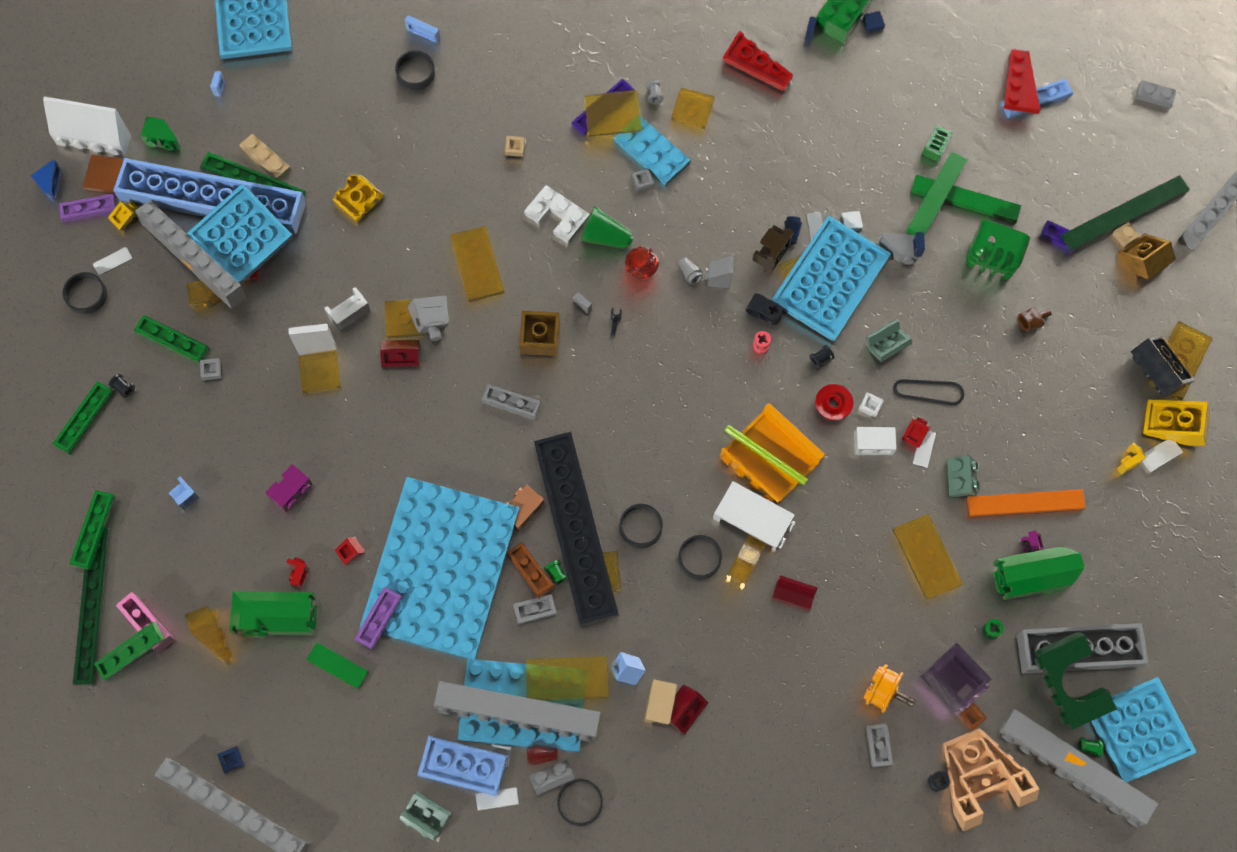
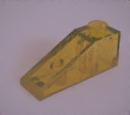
[186,280,247,311]
[726,535,767,588]

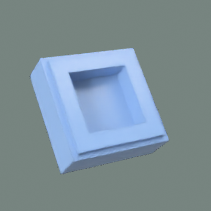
[210,71,225,97]

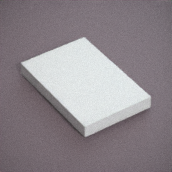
[289,324,337,356]

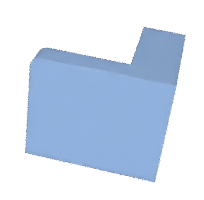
[169,477,199,510]
[610,652,646,685]

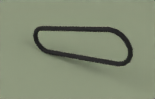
[894,379,965,405]

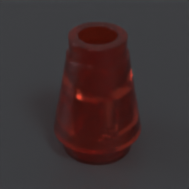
[527,744,557,765]

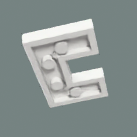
[524,185,590,244]

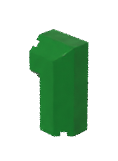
[994,546,1085,600]
[229,591,317,637]

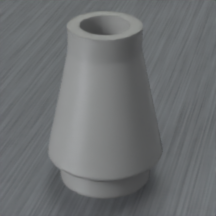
[678,257,703,285]

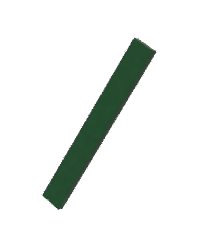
[1061,175,1190,251]
[73,527,110,686]

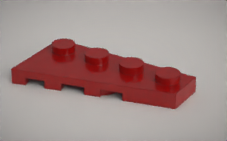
[722,30,793,92]
[1003,49,1040,114]

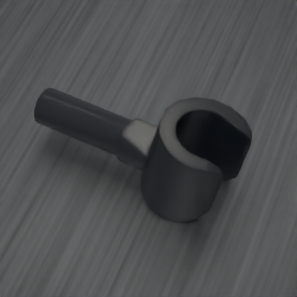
[611,308,622,335]

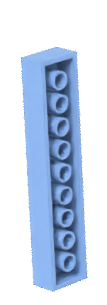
[113,158,306,235]

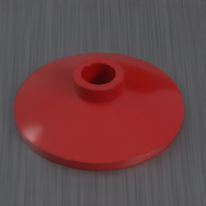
[815,384,854,420]

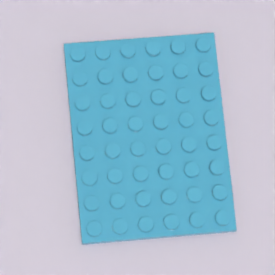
[359,477,519,659]

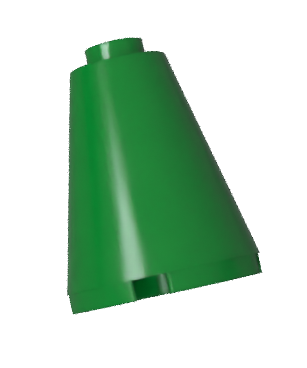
[581,207,634,249]

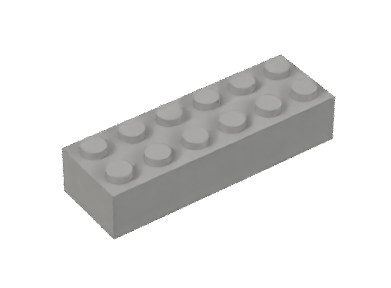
[1016,623,1148,674]

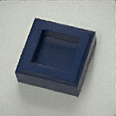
[863,11,885,32]
[805,16,817,42]
[913,232,925,257]
[217,746,245,774]

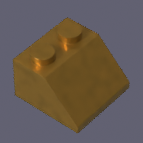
[1118,233,1176,279]

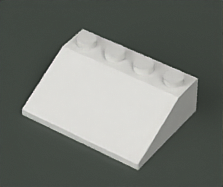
[43,97,131,155]

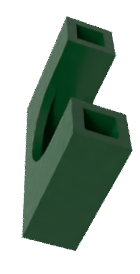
[1034,632,1117,730]

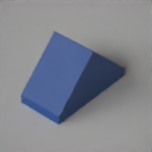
[31,160,61,202]

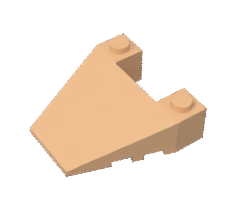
[943,728,1039,832]

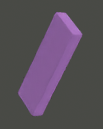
[59,193,117,222]
[354,586,403,650]

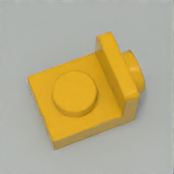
[108,201,139,231]
[1117,443,1146,475]

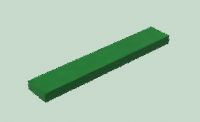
[906,151,968,237]
[200,152,306,197]
[911,175,1022,224]

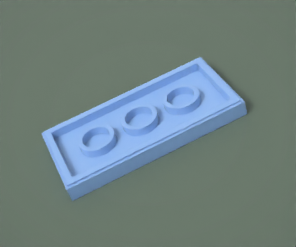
[417,735,508,796]

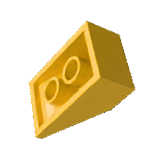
[1143,400,1210,446]

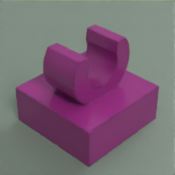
[1021,531,1044,553]

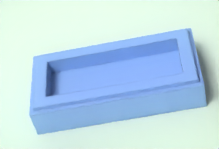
[405,15,441,43]

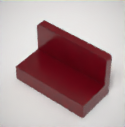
[380,340,420,367]
[772,575,818,611]
[670,685,708,735]

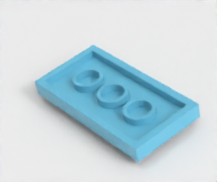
[614,115,691,186]

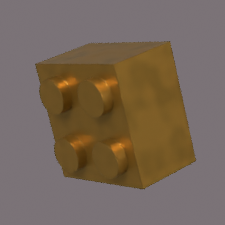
[519,310,560,356]

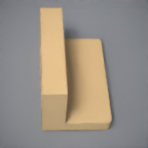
[644,679,677,725]

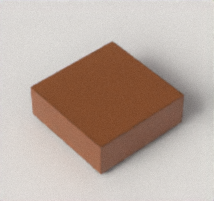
[958,702,987,731]

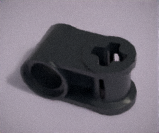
[745,293,783,325]

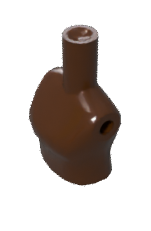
[1017,307,1052,332]

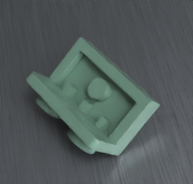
[866,319,912,362]
[947,455,980,497]
[399,792,451,840]

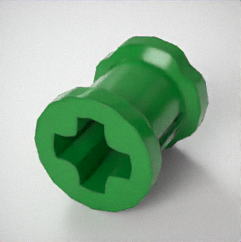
[544,560,568,586]
[982,619,1004,640]
[1078,737,1103,758]

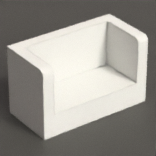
[324,287,370,331]
[854,427,896,455]

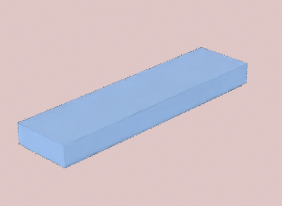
[1001,78,1073,118]

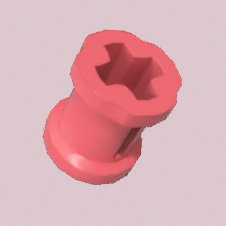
[753,331,771,353]

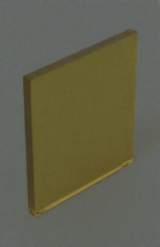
[584,90,642,137]

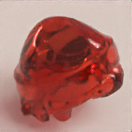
[625,246,659,279]

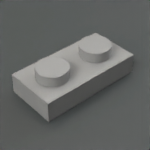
[1136,80,1176,108]
[513,594,557,625]
[866,724,893,768]
[529,760,575,795]

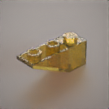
[184,605,232,665]

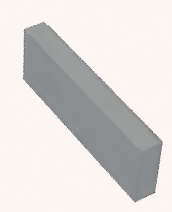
[481,384,542,420]

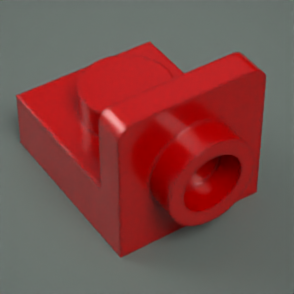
[902,417,930,448]
[286,557,309,591]

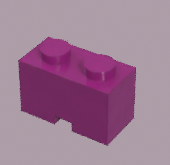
[265,464,312,512]

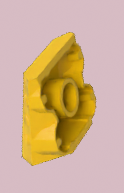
[332,173,385,222]

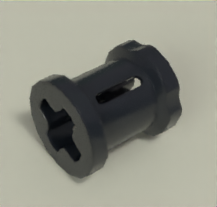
[809,345,835,369]
[108,373,135,398]
[927,771,950,792]

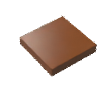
[82,155,124,194]

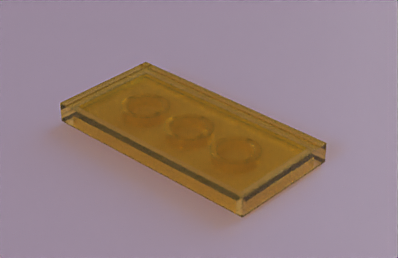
[450,226,505,302]
[1147,321,1213,401]
[893,514,963,600]
[526,656,609,700]

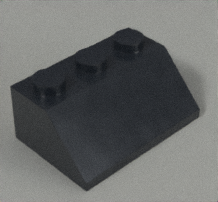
[1130,335,1195,397]

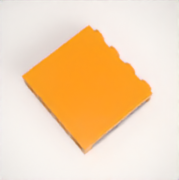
[720,403,825,505]

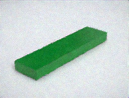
[134,315,210,364]
[52,381,115,455]
[69,490,116,570]
[94,621,165,681]

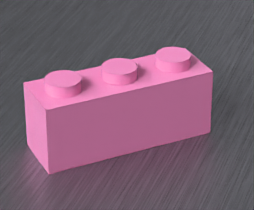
[116,592,175,654]

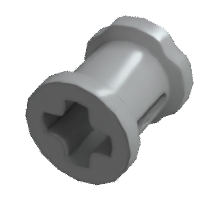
[645,80,664,104]

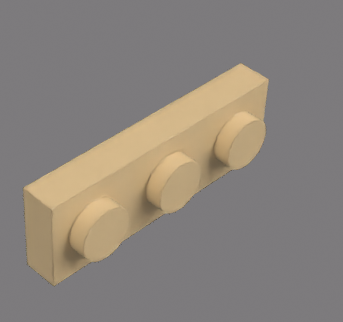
[239,133,291,180]

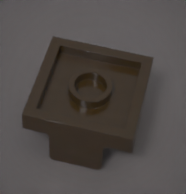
[752,225,794,275]

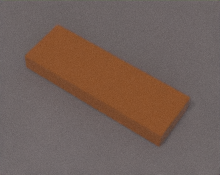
[506,542,555,599]

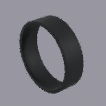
[395,51,435,90]
[62,272,107,314]
[620,504,663,548]
[678,535,722,580]
[557,779,603,826]

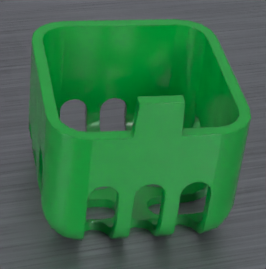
[966,218,1030,280]

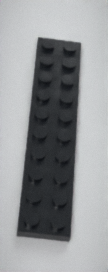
[534,431,619,626]

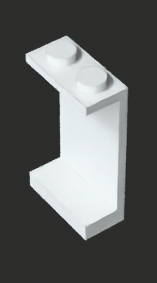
[713,481,795,553]

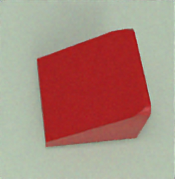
[335,537,365,565]

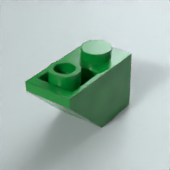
[140,116,181,150]

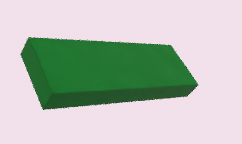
[306,642,369,690]

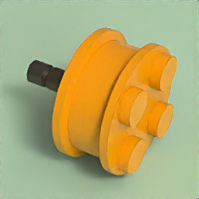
[863,664,916,713]

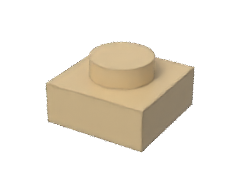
[505,136,525,157]
[1112,222,1140,247]

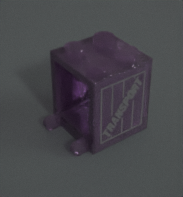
[920,643,992,712]

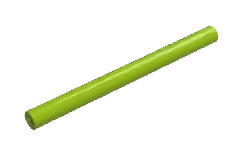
[725,425,808,485]

